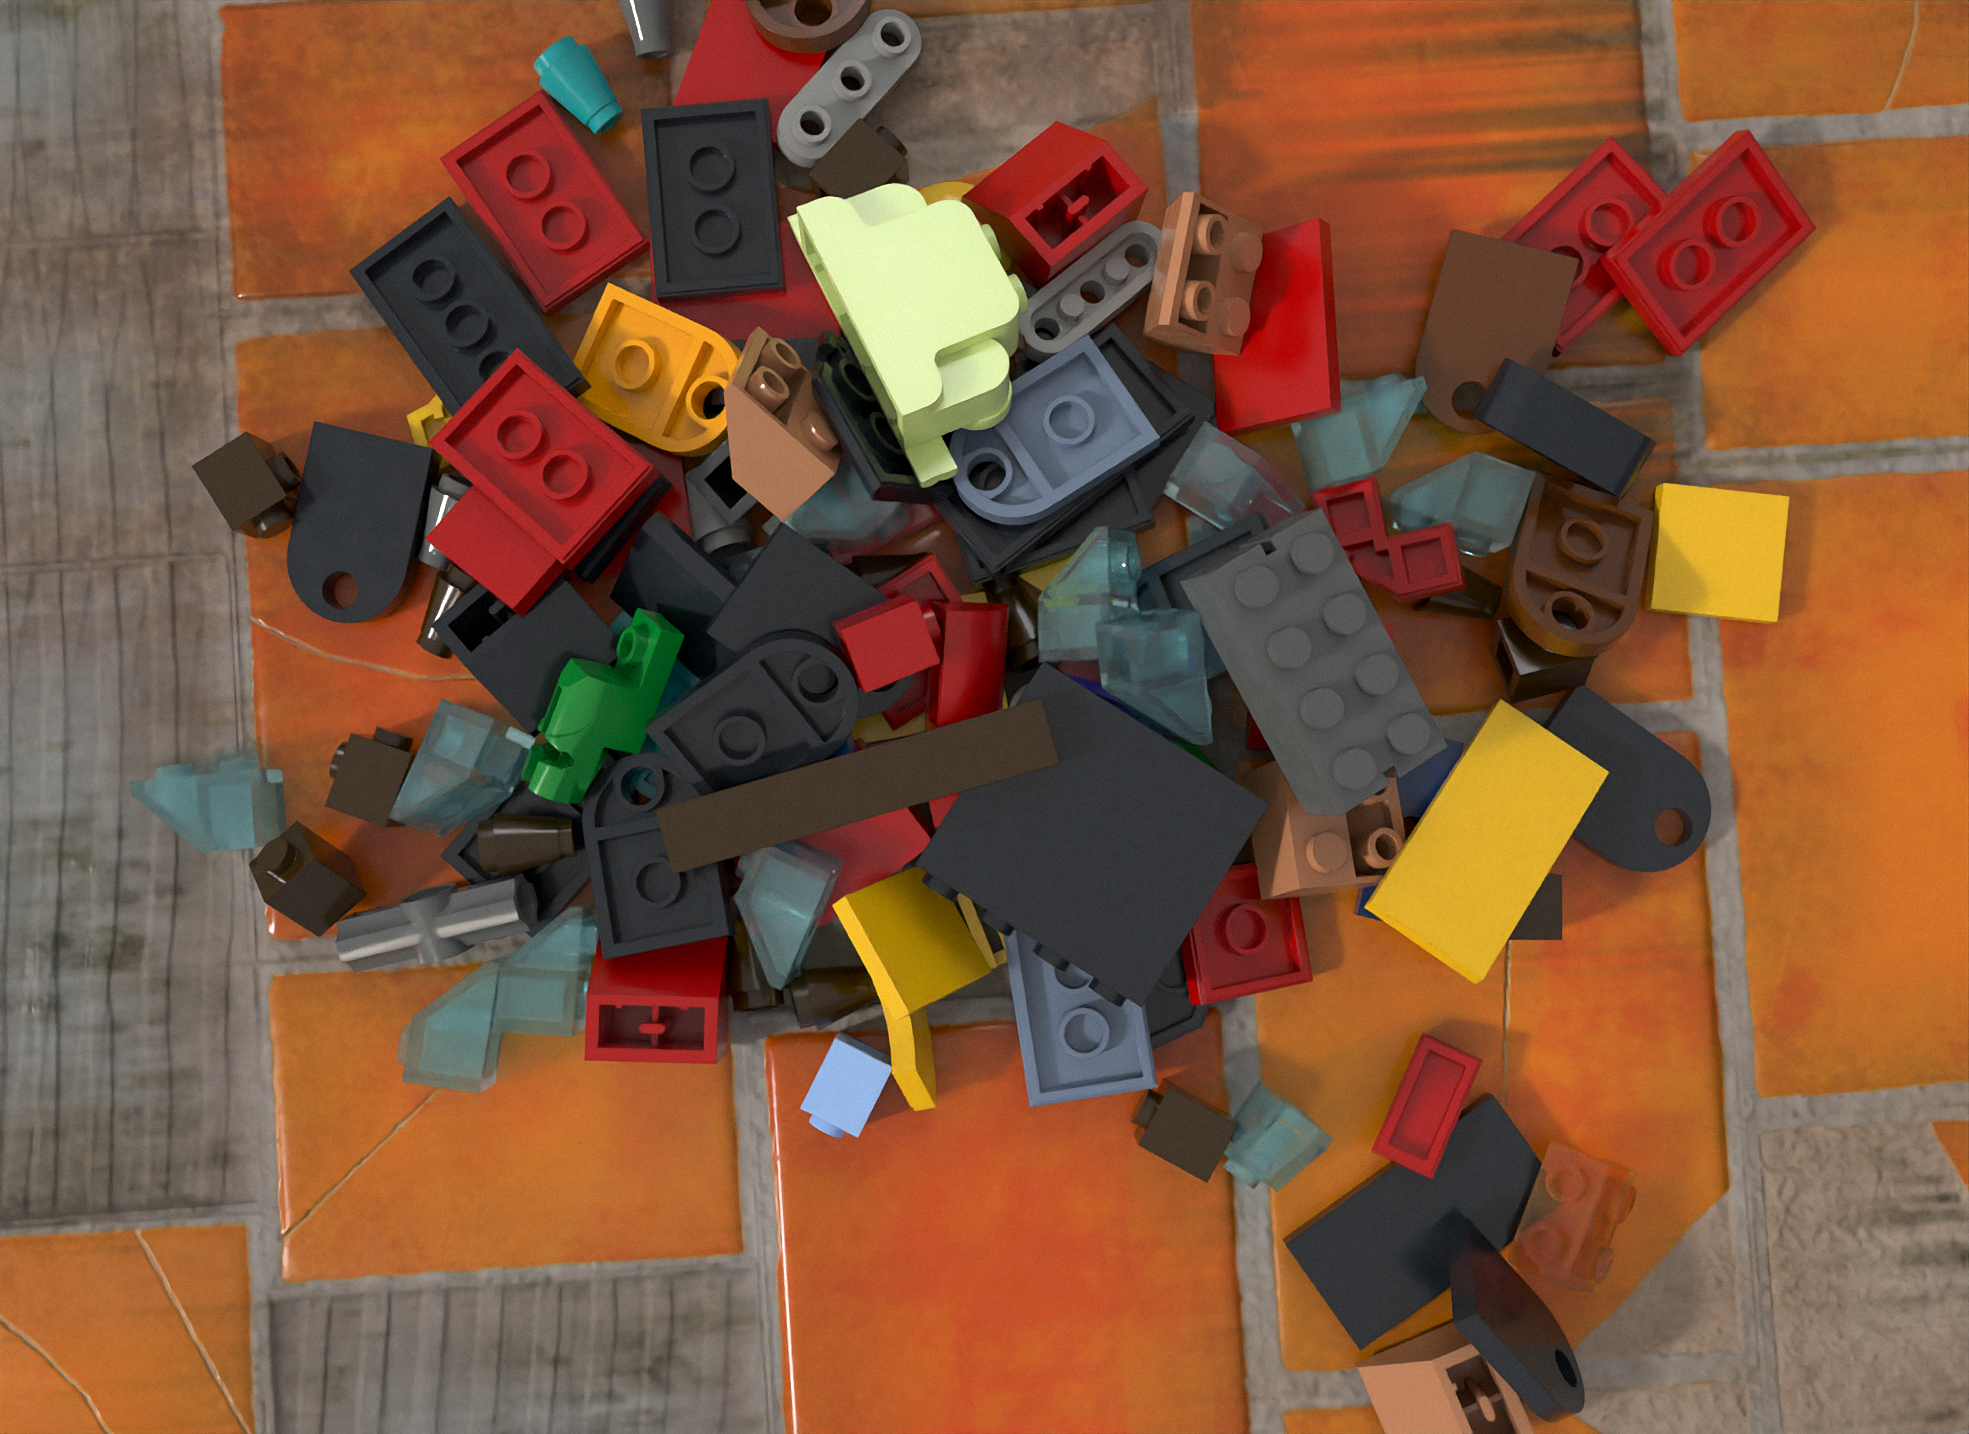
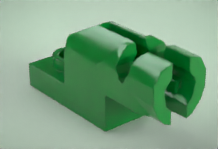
[521,608,685,804]

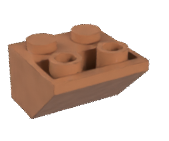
[1142,192,1264,356]
[724,326,843,522]
[1242,760,1406,900]
[1355,1322,1534,1434]

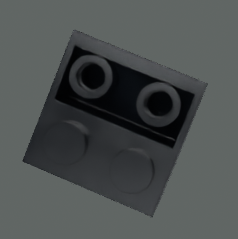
[430,574,619,738]

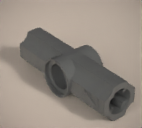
[335,873,539,973]

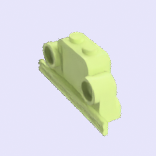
[787,183,1029,488]

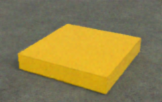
[1644,483,1790,624]
[832,866,992,1022]

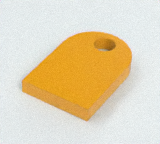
[573,282,742,457]

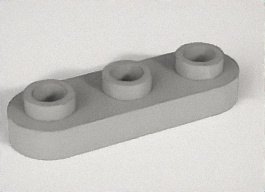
[776,9,922,168]
[1018,221,1162,363]

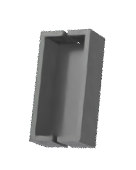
[1179,508,1448,816]

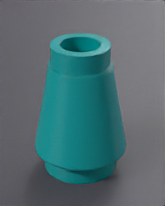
[533,35,625,136]

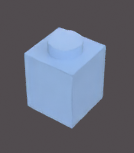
[800,1030,892,1139]

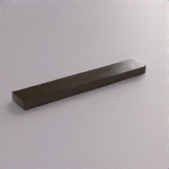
[655,698,1061,874]

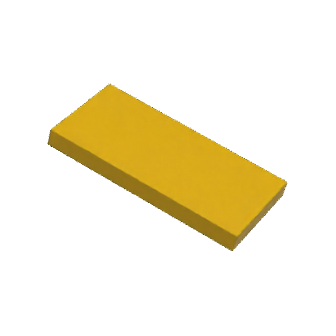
[1364,699,1609,984]

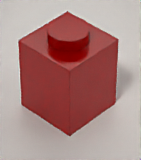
[832,594,943,693]

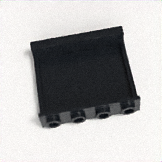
[915,661,1270,1008]

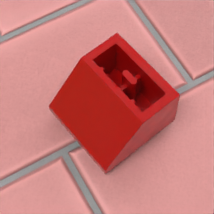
[961,121,1149,290]
[584,934,731,1064]

